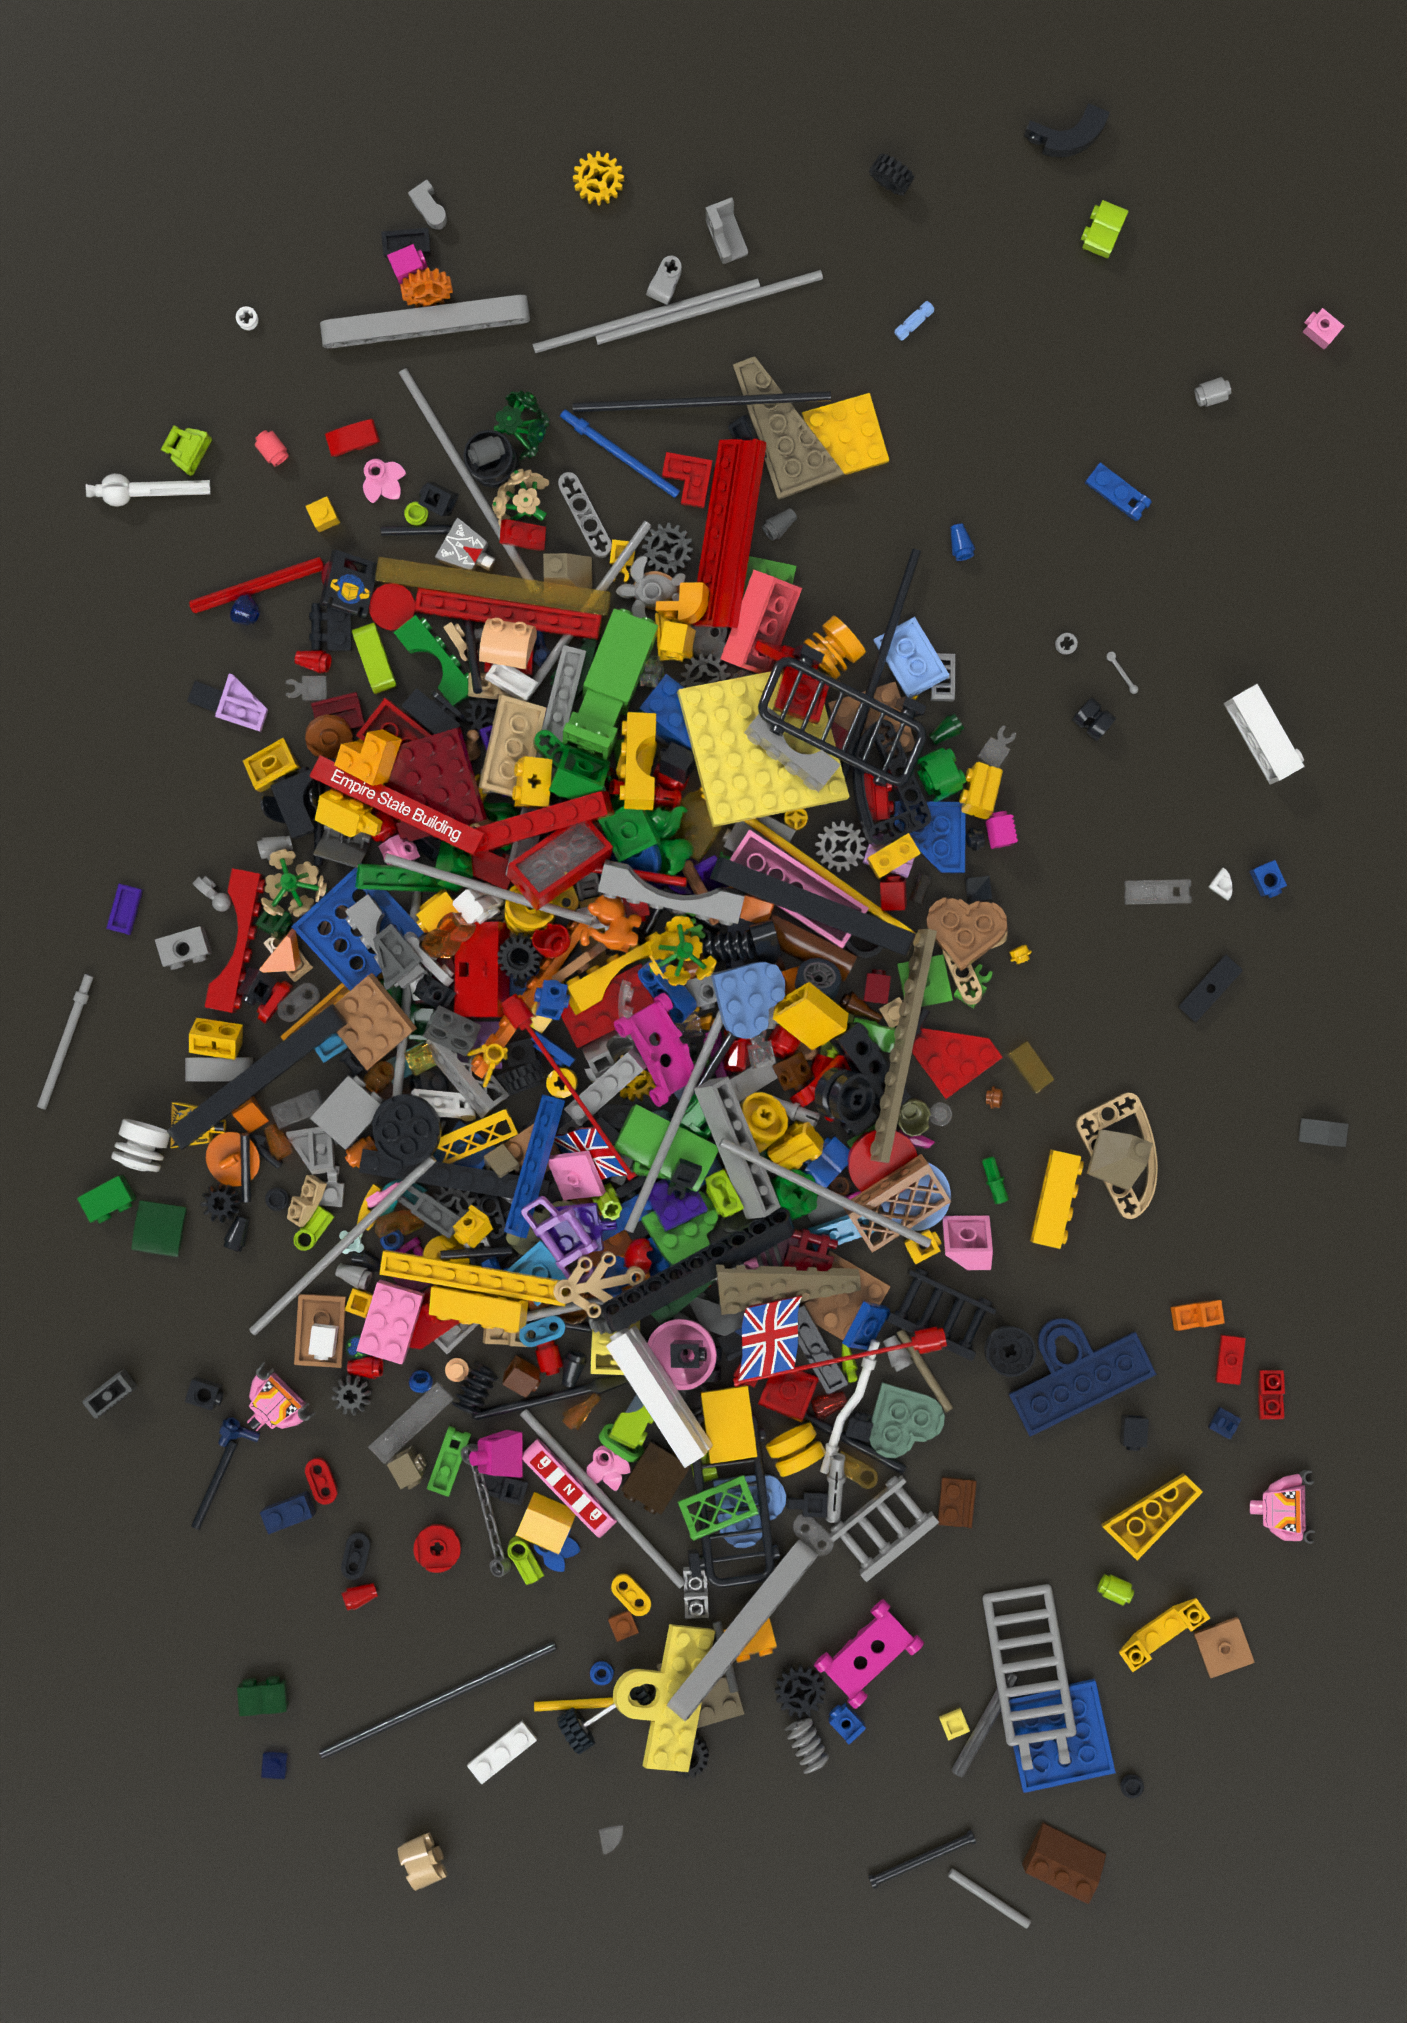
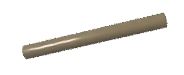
[896,1328,953,1413]

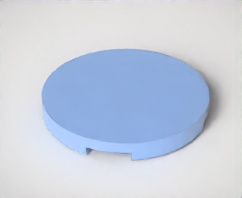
[881,1163,951,1231]

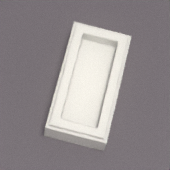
[485,664,538,702]

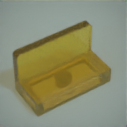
[1007,1041,1054,1094]

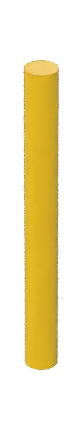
[534,1698,614,1712]

